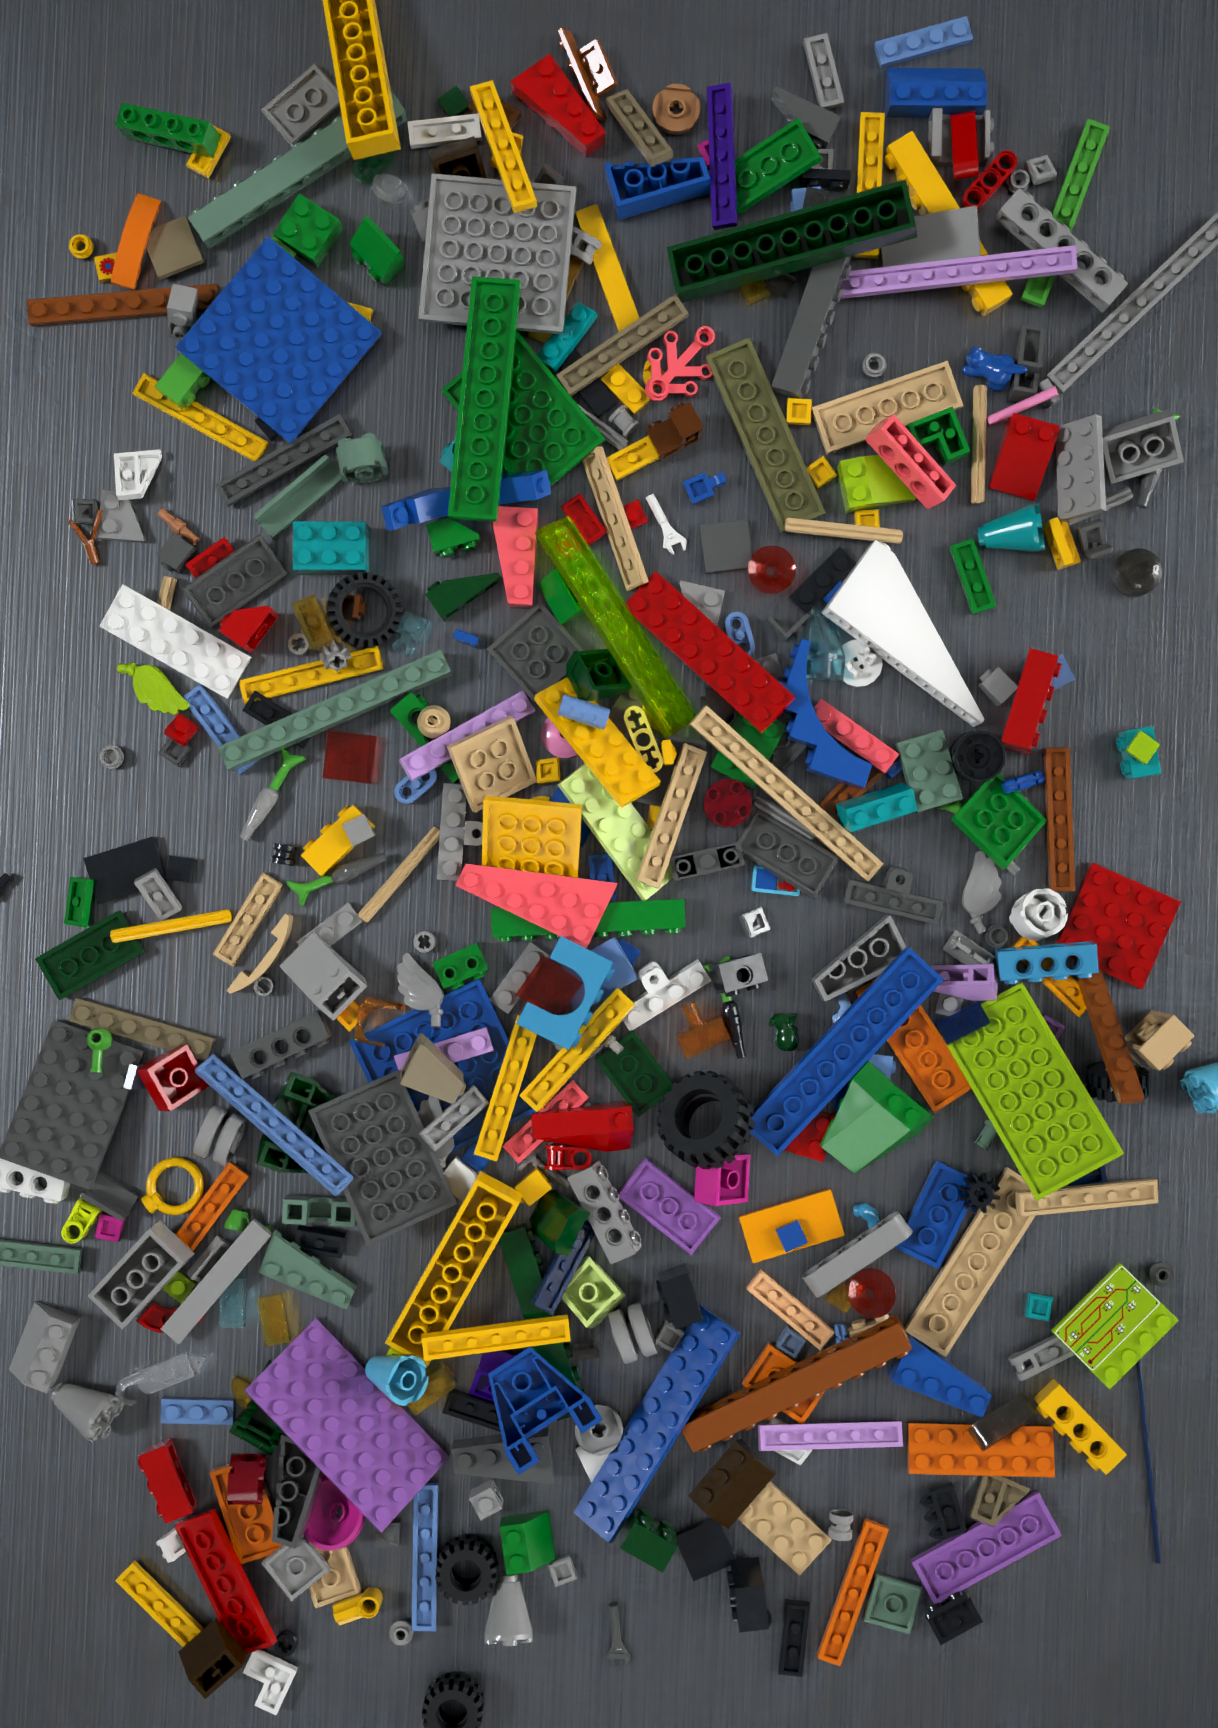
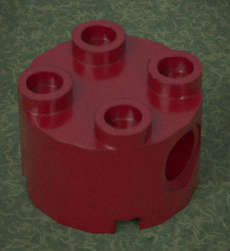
[702,779,752,828]
[227,1453,267,1505]

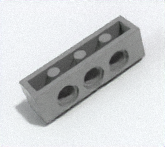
[567,1160,642,1264]

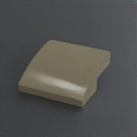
[146,215,204,280]

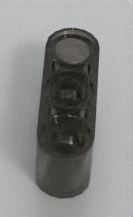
[968,1393,1039,1451]

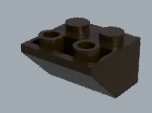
[178,1618,248,1699]

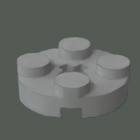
[575,1404,623,1455]

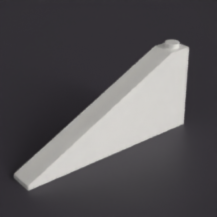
[822,540,985,727]

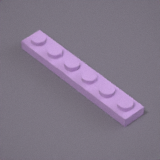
[399,690,535,782]
[758,1421,903,1451]

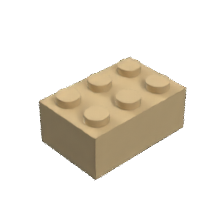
[1124,1010,1195,1071]

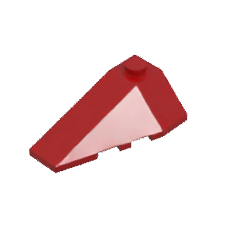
[531,1101,634,1152]

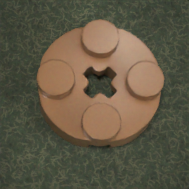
[652,84,700,135]

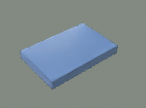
[553,937,639,1010]

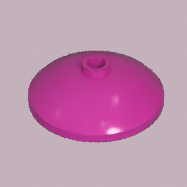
[304,1475,365,1551]

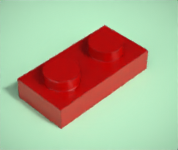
[185,536,235,578]

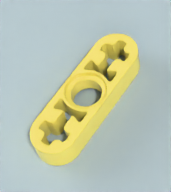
[624,706,663,773]

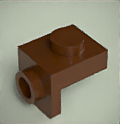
[342,594,366,622]

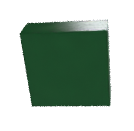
[437,86,471,117]

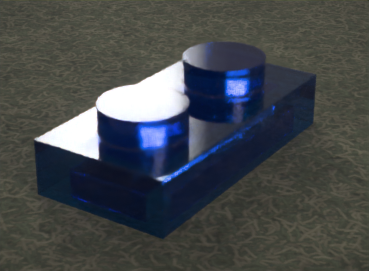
[935,1001,991,1046]

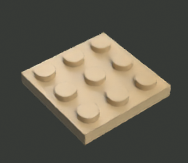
[447,716,537,813]

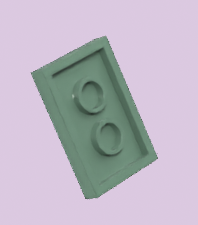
[895,730,963,813]

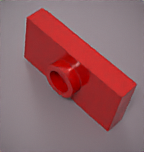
[560,493,607,547]

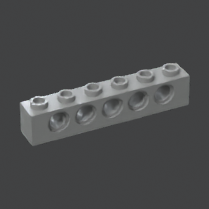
[995,188,1128,313]

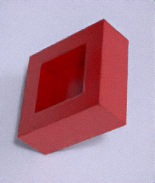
[623,499,648,530]
[164,713,199,747]

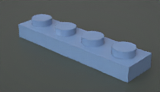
[874,16,973,69]

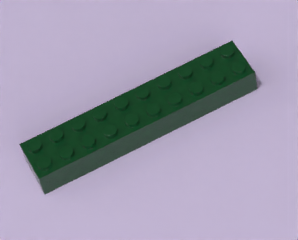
[666,179,917,303]

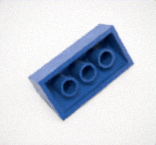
[886,68,987,117]

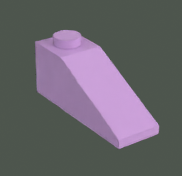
[929,964,998,1001]

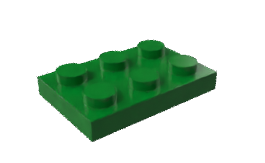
[710,714,787,790]

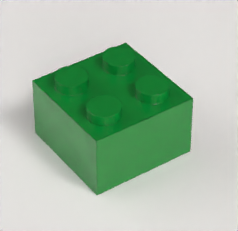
[273,194,344,269]

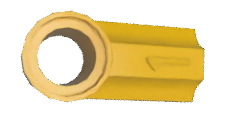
[332,1587,383,1626]

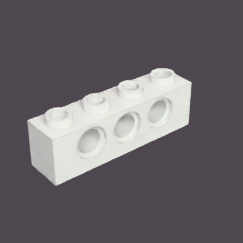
[0,1158,70,1204]

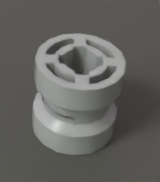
[828,1508,854,1541]

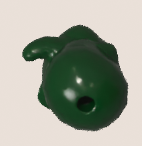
[768,1013,799,1051]

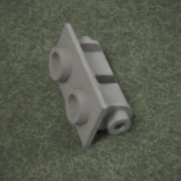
[942,930,995,965]

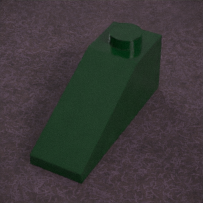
[425,573,502,621]

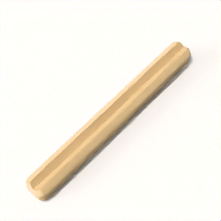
[970,385,987,504]
[784,518,903,544]
[358,826,440,922]

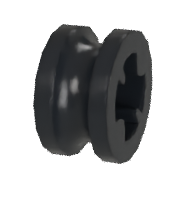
[274,1630,298,1657]

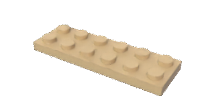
[811,361,963,455]

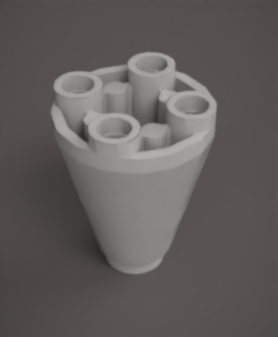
[51,1383,123,1442]
[484,1574,533,1646]

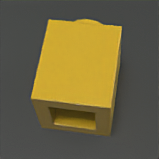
[514,1167,553,1206]

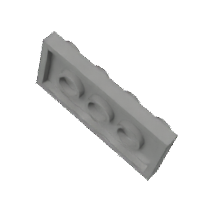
[1055,414,1106,522]

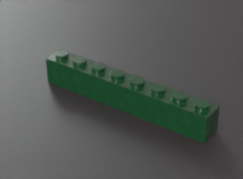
[499,1223,586,1421]

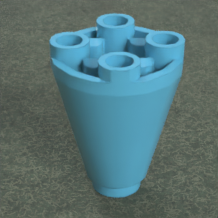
[1180,1062,1218,1114]

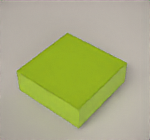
[1125,730,1161,765]

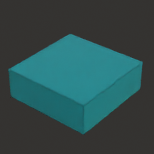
[1024,1292,1053,1321]

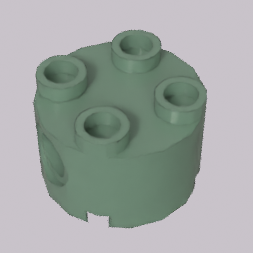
[336,433,388,485]

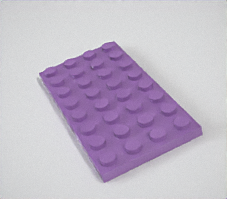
[244,1318,449,1532]

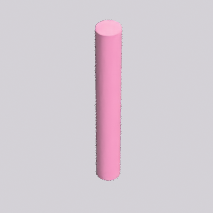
[987,386,1059,426]

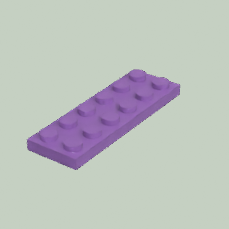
[910,1490,1062,1604]

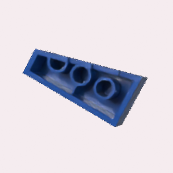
[888,1332,992,1418]

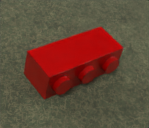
[138,1438,198,1524]

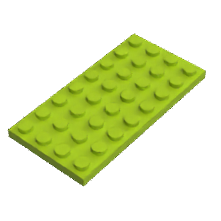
[937,982,1124,1201]

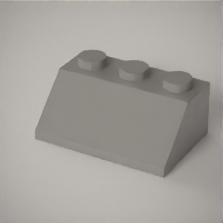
[1102,409,1184,484]
[9,1301,81,1393]

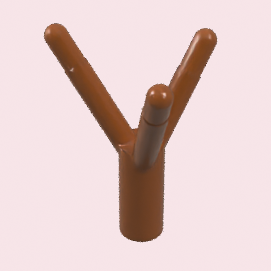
[68,509,103,565]

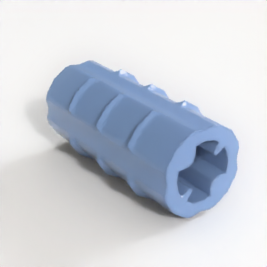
[557,694,610,730]

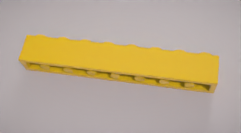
[884,131,1013,317]

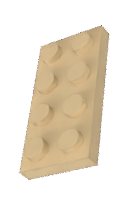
[738,1481,832,1576]

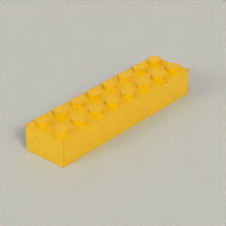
[323,0,401,160]
[385,1171,523,1367]

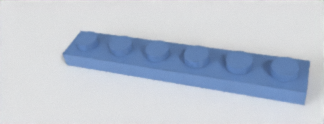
[412,1482,439,1631]

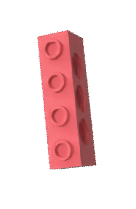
[865,414,956,509]

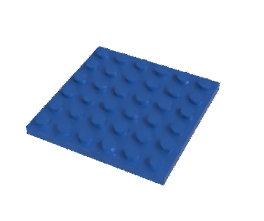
[175,236,382,444]
[349,978,536,1152]

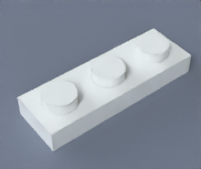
[407,114,482,149]

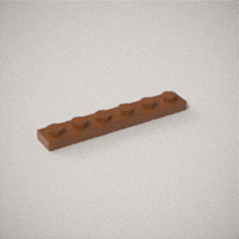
[1043,747,1075,892]
[1076,970,1145,1105]

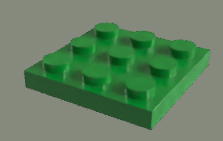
[951,773,1047,870]

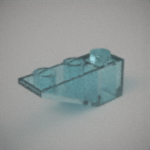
[806,607,845,682]

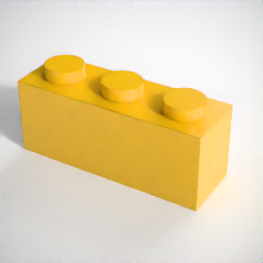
[301,805,376,876]

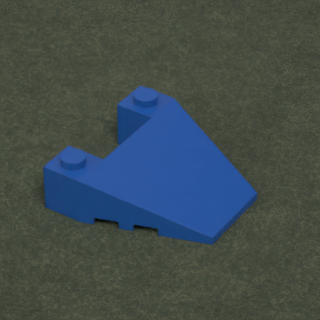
[488,1347,603,1475]

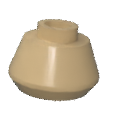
[417,705,451,739]

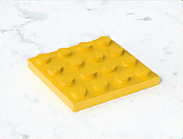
[482,795,582,878]

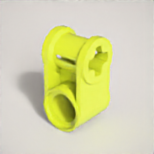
[61,1197,103,1243]

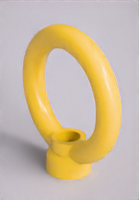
[141,1157,204,1215]

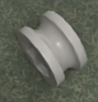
[288,633,311,656]
[413,931,436,953]

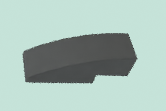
[1008,324,1046,402]

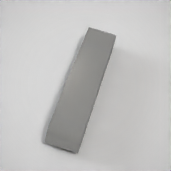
[802,1211,913,1298]

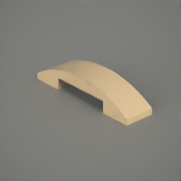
[226,913,293,994]

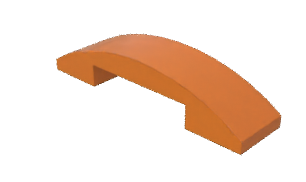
[111,193,162,291]

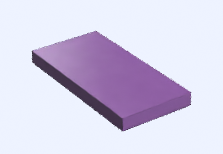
[618,1157,721,1256]

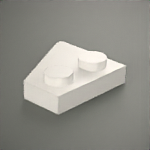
[114,449,162,501]

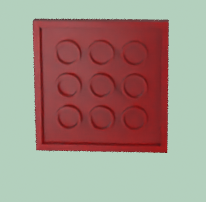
[1055,863,1181,989]

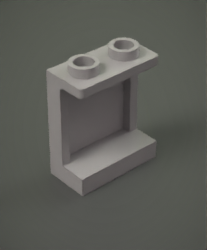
[928,108,994,166]

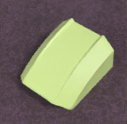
[561,1256,626,1329]

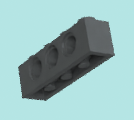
[230,1010,333,1080]

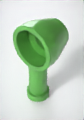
[87,1027,112,1073]
[224,1209,271,1232]

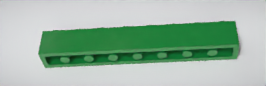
[491,899,685,942]

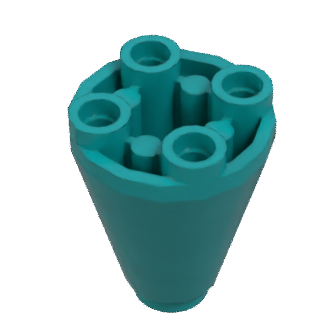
[977,503,1045,552]

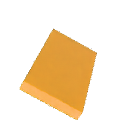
[738,1188,845,1263]

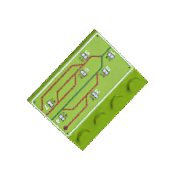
[1051,1262,1179,1389]

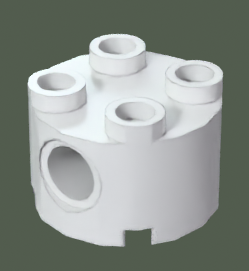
[1009,888,1068,941]

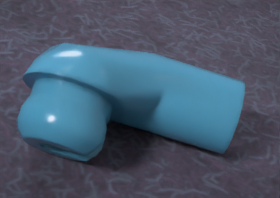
[853,1203,880,1228]

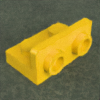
[1042,517,1081,570]

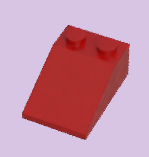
[988,413,1060,501]

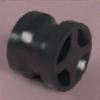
[270,843,298,866]

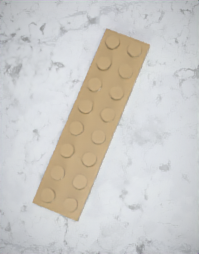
[904,1167,1036,1357]

